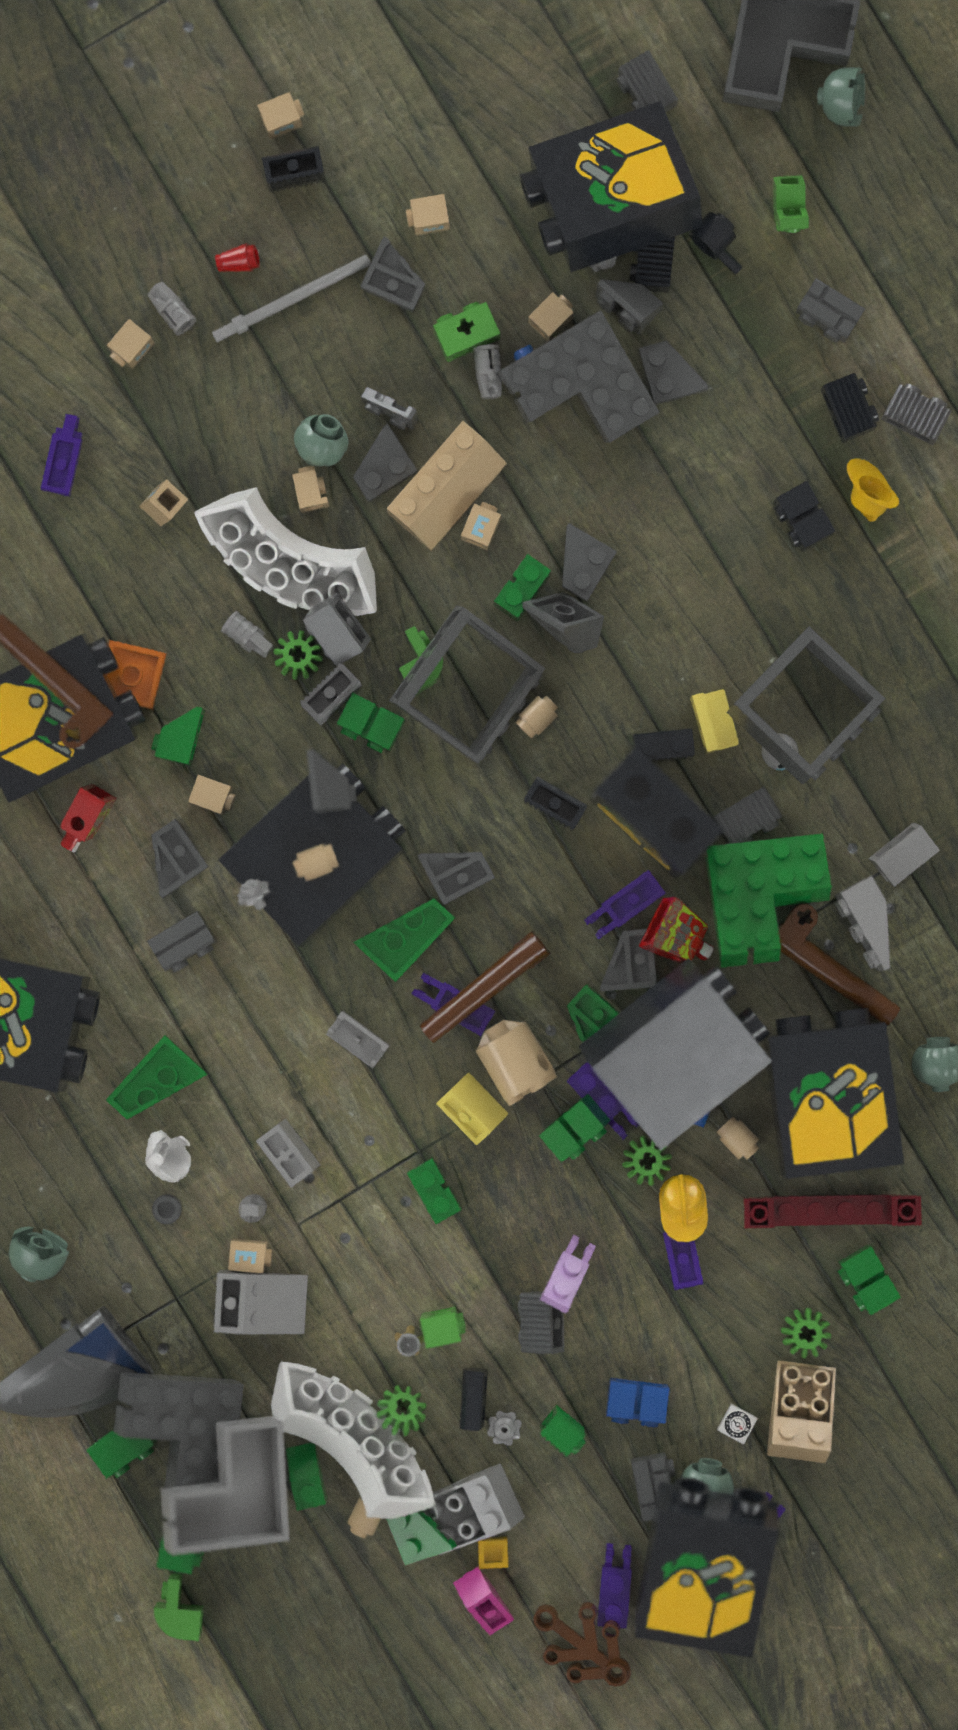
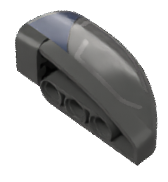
[0,1306,154,1418]

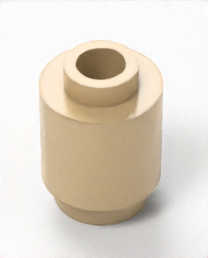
[515,696,558,739]
[293,844,339,881]
[717,1116,760,1160]
[347,1497,382,1538]

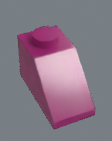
[453,1567,514,1635]

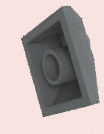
[522,592,604,653]
[307,750,357,814]

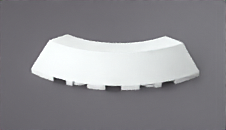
[194,487,377,616]
[271,1361,435,1519]

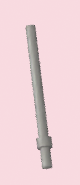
[212,254,371,343]

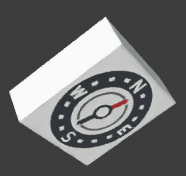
[717,1404,758,1444]

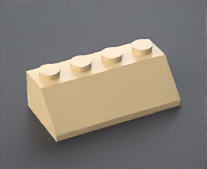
[387,421,507,551]

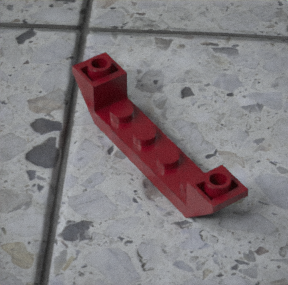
[744,1194,922,1228]

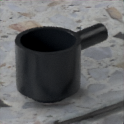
[689,212,743,275]

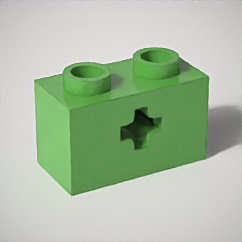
[433,302,500,363]

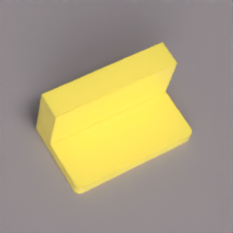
[690,689,739,754]
[436,1073,508,1146]

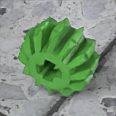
[273,630,323,680]
[622,1136,672,1186]
[781,1307,831,1358]
[377,1385,427,1436]

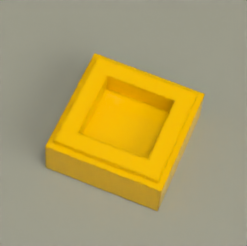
[478,1537,508,1569]

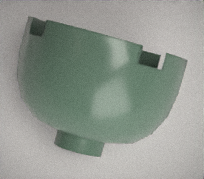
[817,67,865,127]
[8,1226,69,1282]

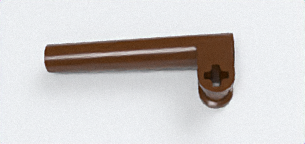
[0,613,114,749]
[778,903,901,1026]
[420,931,551,1043]

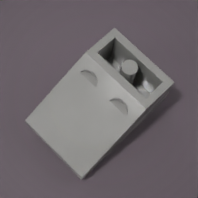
[834,876,890,971]
[214,1270,308,1334]
[422,1463,525,1556]

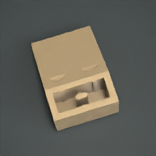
[767,1360,836,1463]

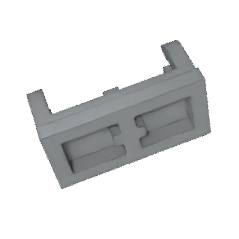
[868,822,940,887]
[326,1011,390,1069]
[256,1119,321,1188]

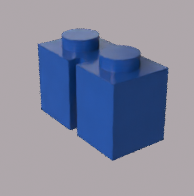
[606,1378,669,1427]

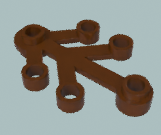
[533,1602,631,1686]

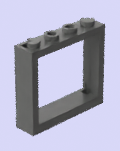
[389,605,545,763]
[727,626,885,785]

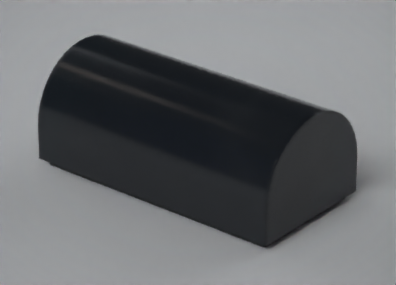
[459,1368,488,1431]

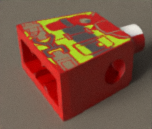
[60,783,117,852]
[639,897,713,963]

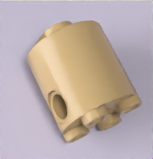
[475,1020,557,1106]

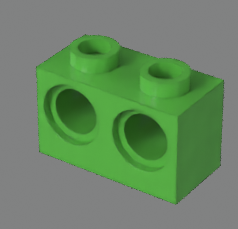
[420,1306,466,1349]

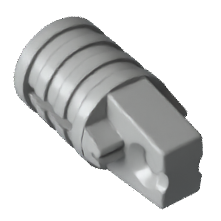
[148,282,196,335]
[473,344,502,399]
[221,611,273,658]
[238,1194,267,1223]

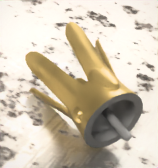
[395,1325,424,1357]

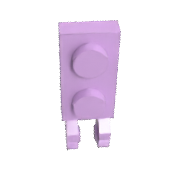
[540,1235,596,1313]

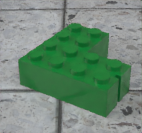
[706,833,831,968]

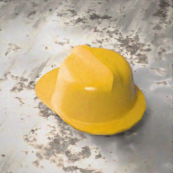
[847,458,899,522]
[659,1174,708,1242]

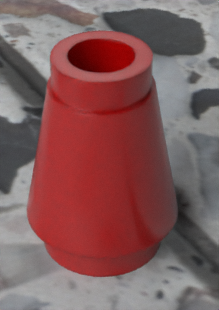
[215,243,260,272]

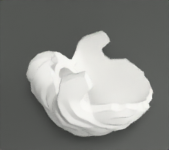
[145,1130,191,1183]

